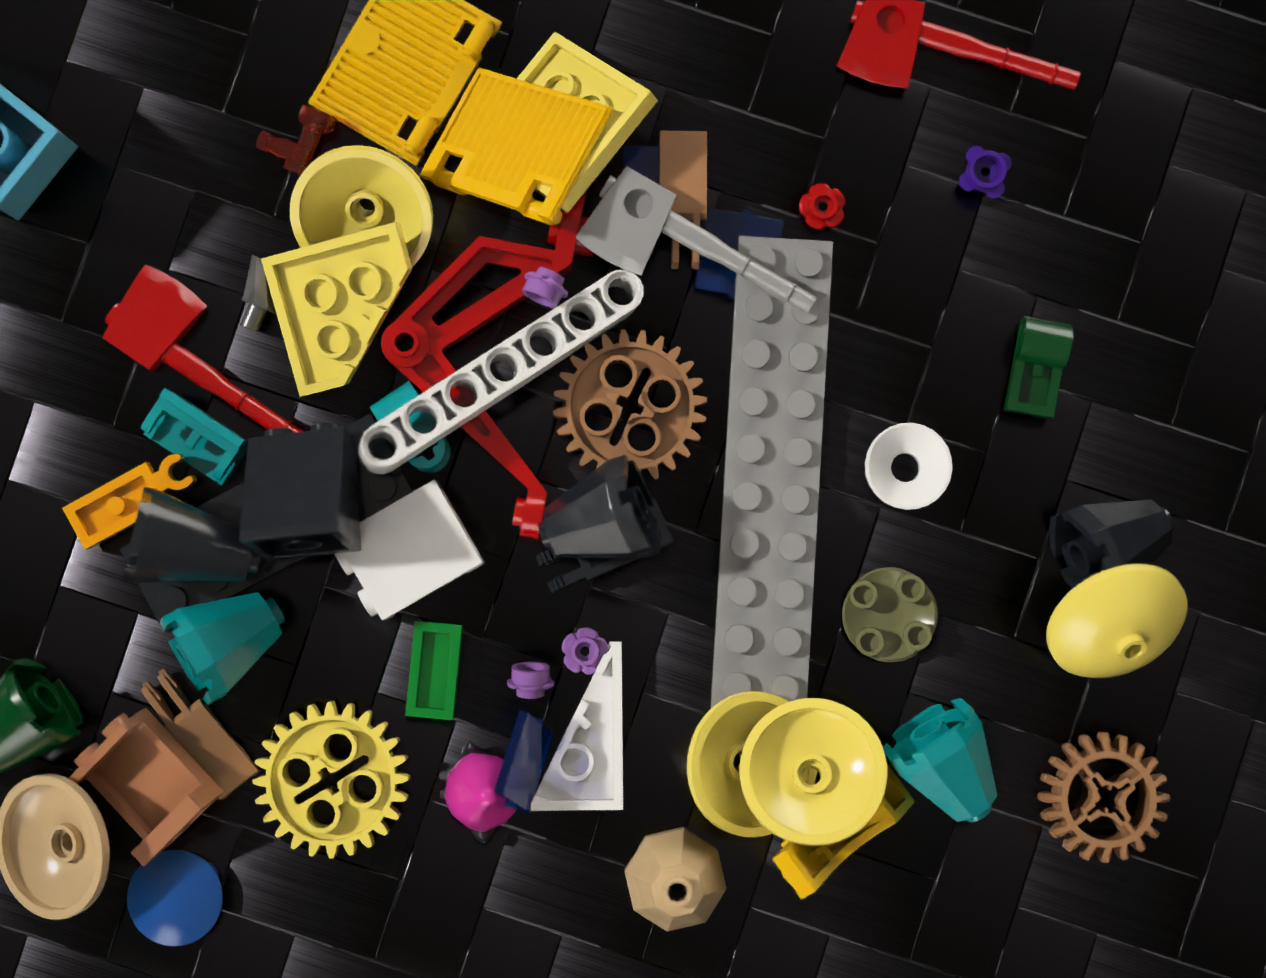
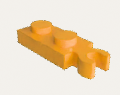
[62,454,197,550]

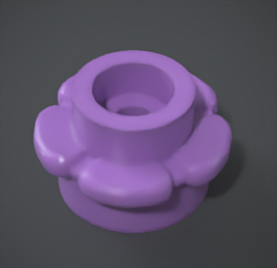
[522,267,568,308]
[562,628,609,675]
[507,662,554,699]

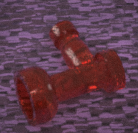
[256,105,338,176]

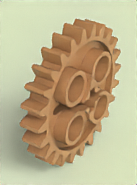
[553,330,707,480]

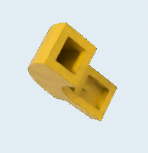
[773,763,915,899]

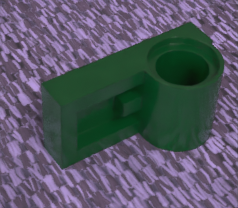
[1004,316,1073,419]

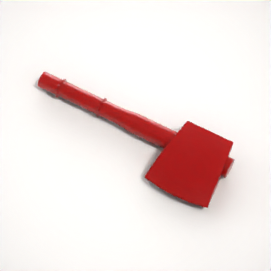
[837,0,1080,90]
[102,264,304,433]

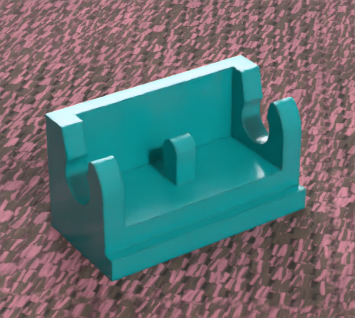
[141,388,248,487]

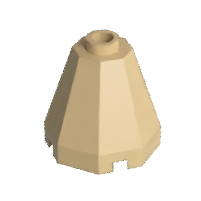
[625,827,727,932]

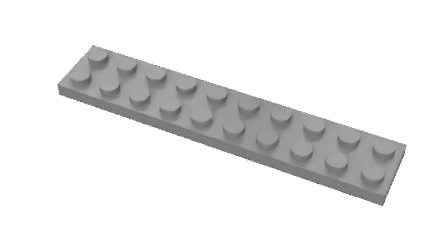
[710,236,833,708]

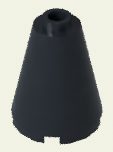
[123,487,260,583]

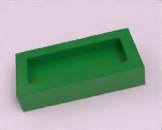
[405,621,463,720]

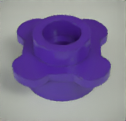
[959,146,1012,199]

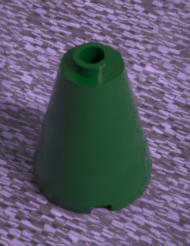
[0,659,83,774]

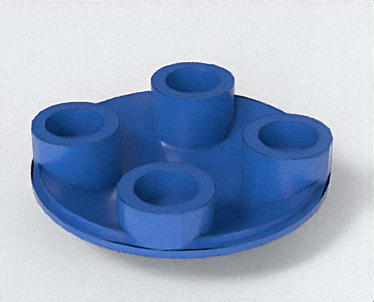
[127,850,223,946]

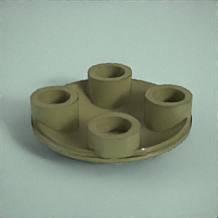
[842,567,938,662]

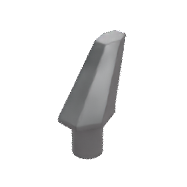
[240,255,276,332]

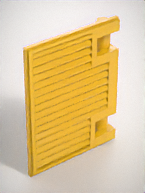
[308,0,502,167]
[420,67,614,226]

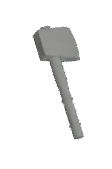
[575,166,817,313]

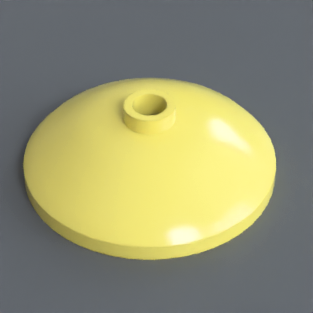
[290,146,433,267]
[1046,564,1188,678]
[687,691,817,837]
[740,698,887,846]

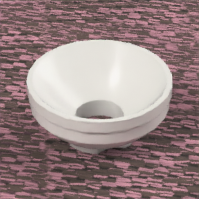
[865,423,952,510]

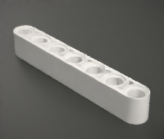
[358,270,644,474]

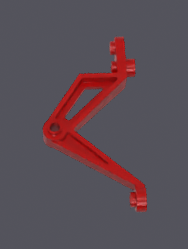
[381,190,594,540]

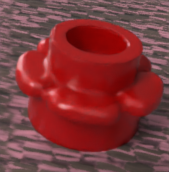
[799,183,846,230]

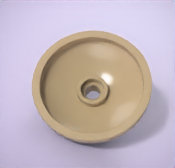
[0,774,110,920]

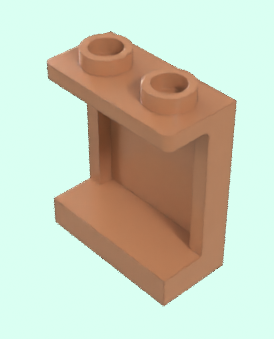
[68,708,224,867]

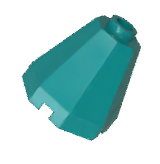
[160,592,285,705]
[883,698,998,823]

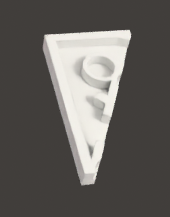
[531,641,623,811]

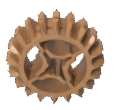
[1038,732,1170,863]

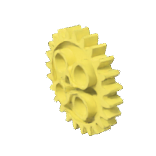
[253,701,411,859]

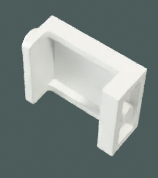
[335,480,485,621]

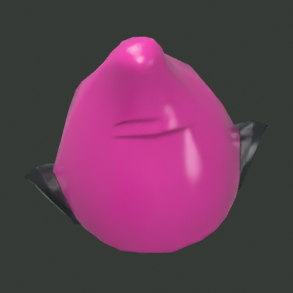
[444,741,523,844]

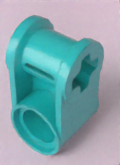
[370,381,451,473]

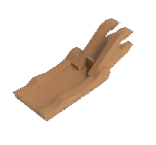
[659,131,707,269]
[141,668,261,800]

